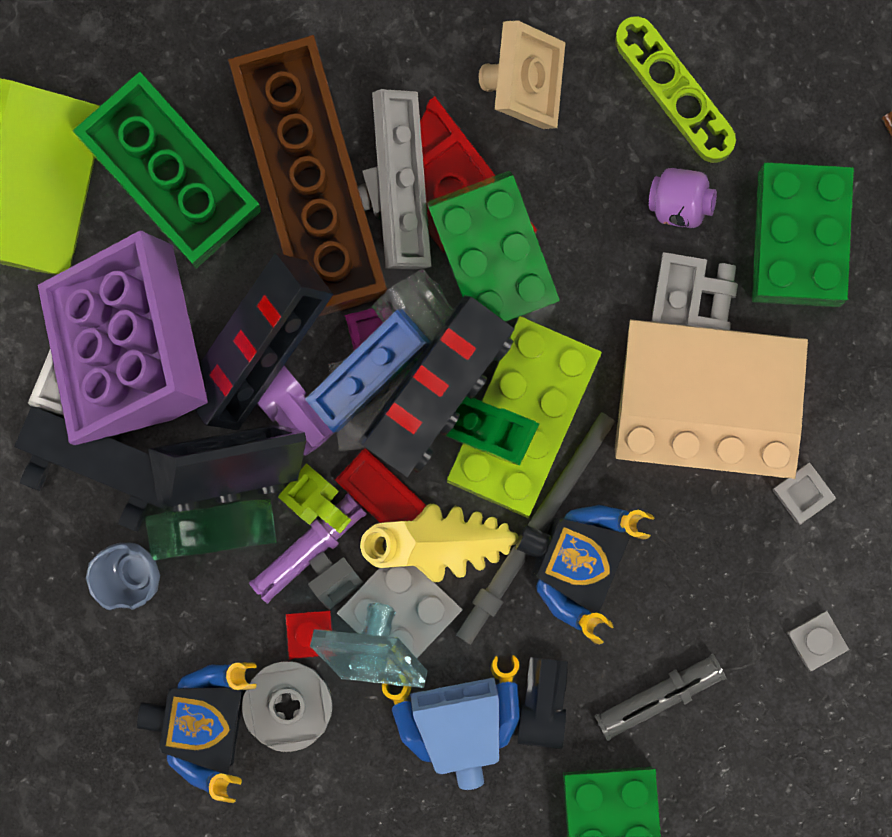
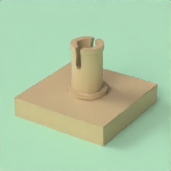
[479,21,565,129]

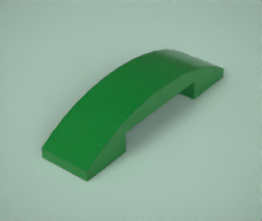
[403,370,539,466]

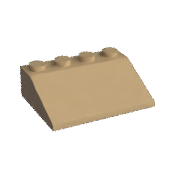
[614,319,808,479]

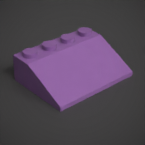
[38,230,208,445]

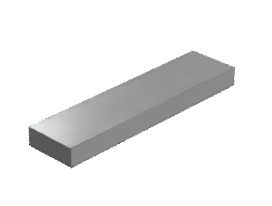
[372,89,431,269]

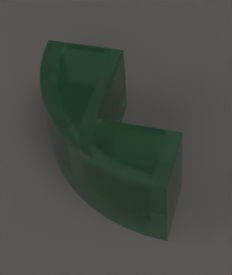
[145,499,277,561]

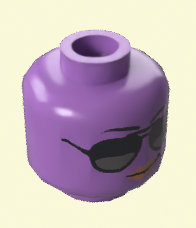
[649,168,717,228]

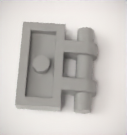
[651,252,738,330]

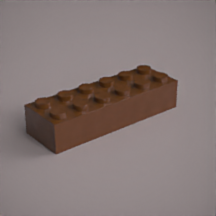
[228,35,389,317]

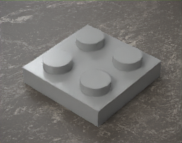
[337,566,463,675]

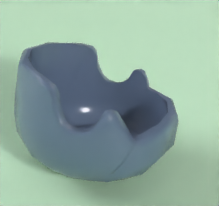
[85,542,160,610]

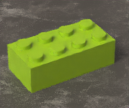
[447,316,602,518]

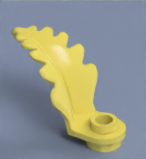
[360,504,519,582]

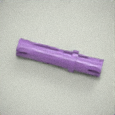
[249,493,367,604]

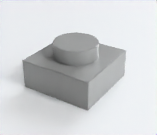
[357,166,382,220]
[772,462,836,525]
[786,611,849,672]

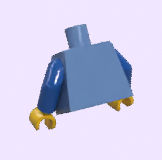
[382,655,520,790]

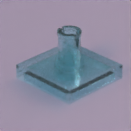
[310,603,428,688]

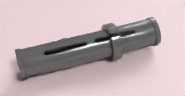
[594,654,727,741]

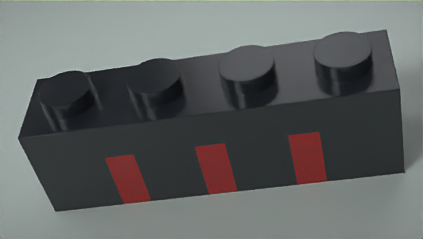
[195,253,333,431]
[359,295,515,477]

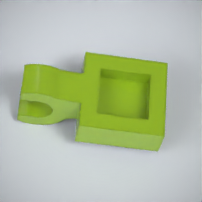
[278,463,351,534]

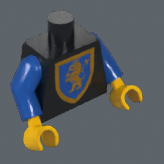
[515,505,654,644]
[137,662,257,803]

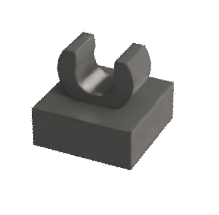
[308,551,364,610]

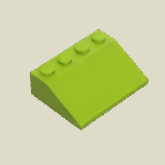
[0,78,100,275]

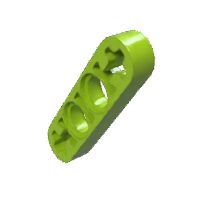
[615,16,736,163]

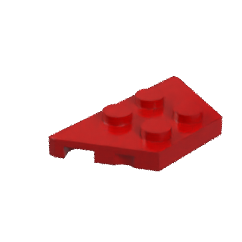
[420,96,537,253]

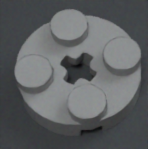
[242,661,333,752]

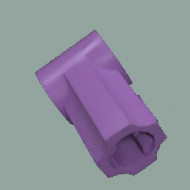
[258,366,335,456]

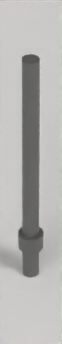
[456,412,615,645]

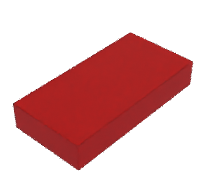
[335,448,427,523]

